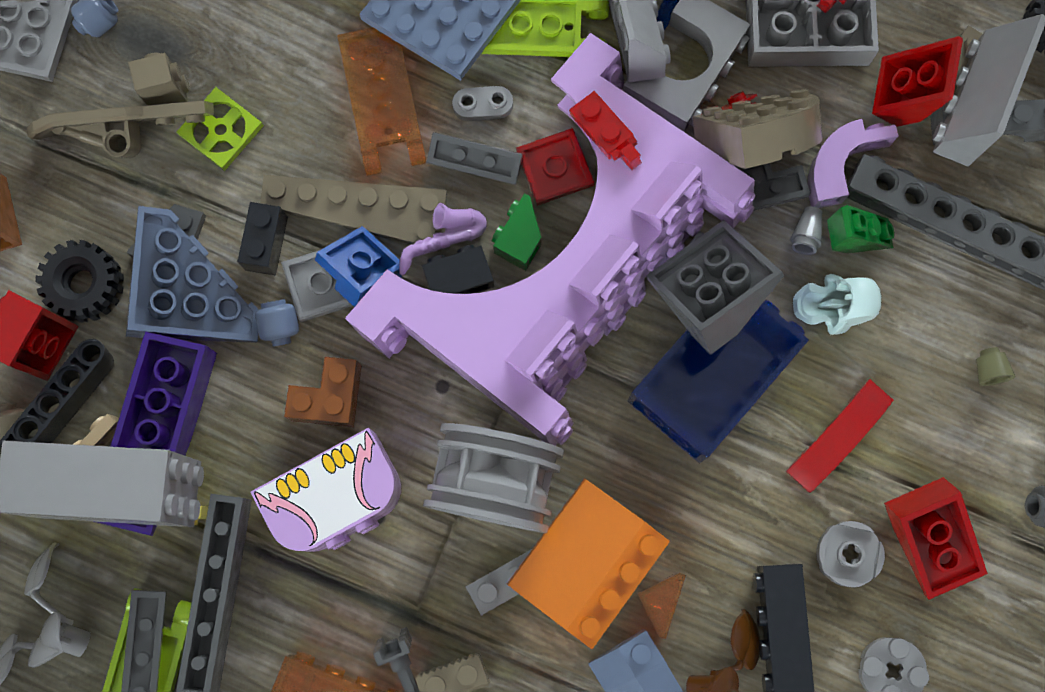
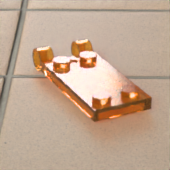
[337,27,426,176]

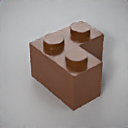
[284,357,362,428]

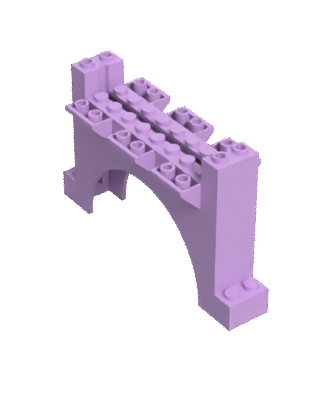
[345,33,755,446]

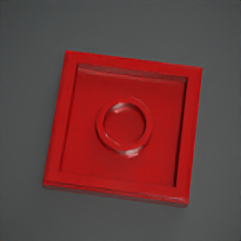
[516,128,594,206]

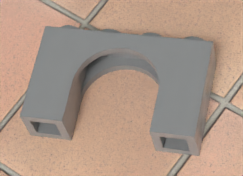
[623,0,751,132]

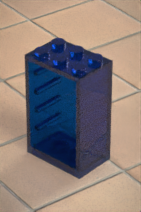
[627,300,809,464]

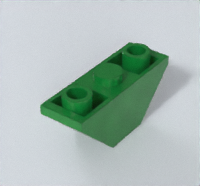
[827,205,895,254]

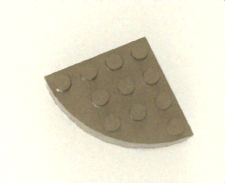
[692,89,822,169]

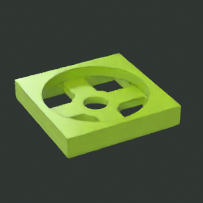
[176,87,264,171]

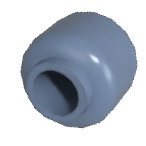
[71,0,118,38]
[255,299,299,346]

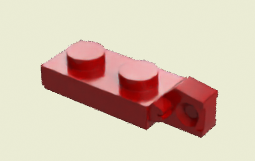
[569,91,642,171]

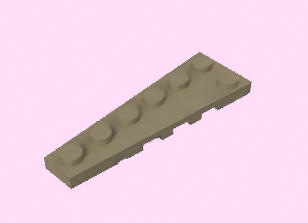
[260,175,447,252]

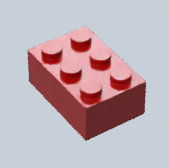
[0,290,79,381]

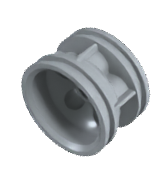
[423,423,564,533]

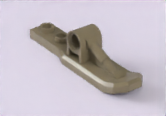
[26,100,214,158]

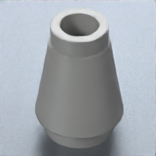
[790,206,823,255]

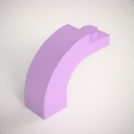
[807,119,898,208]

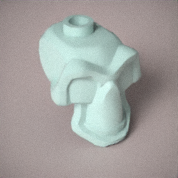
[793,274,881,335]

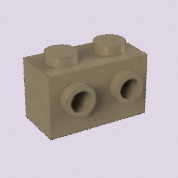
[128,53,191,106]

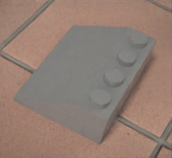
[932,14,1045,166]

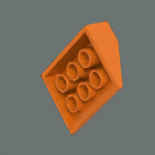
[507,478,670,649]

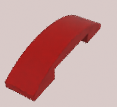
[785,379,894,493]

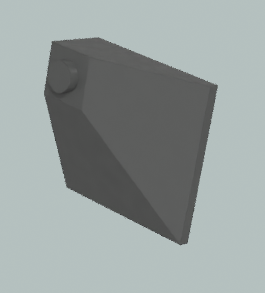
[646,220,784,354]

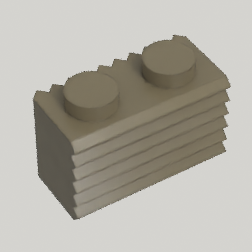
[416,652,490,692]

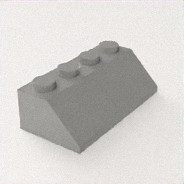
[609,0,671,83]

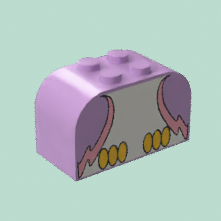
[251,427,401,552]

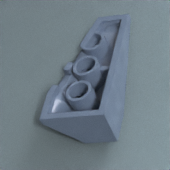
[588,629,683,692]

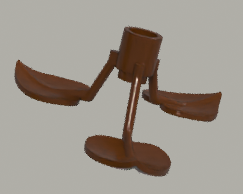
[686,609,760,692]

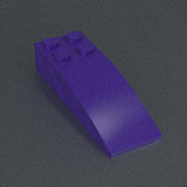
[93,332,217,536]

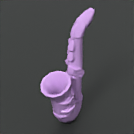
[399,203,487,275]

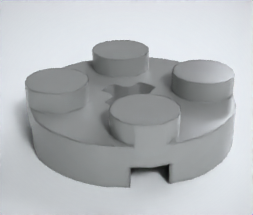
[816,521,885,587]
[858,637,929,692]

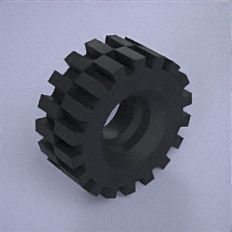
[35,240,124,323]

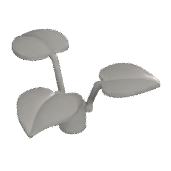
[0,542,90,685]

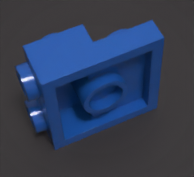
[315,226,402,307]

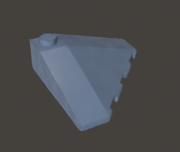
[126,206,258,343]

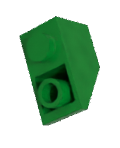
[491,193,541,271]

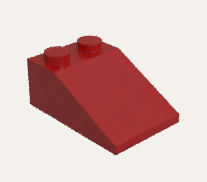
[872,36,963,127]
[884,477,988,600]

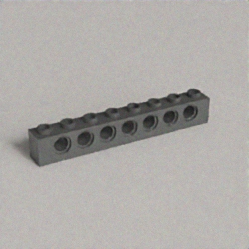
[847,154,1045,291]

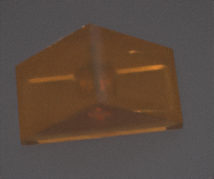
[636,573,686,639]

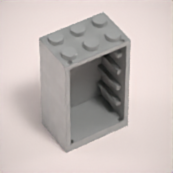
[0,441,204,527]

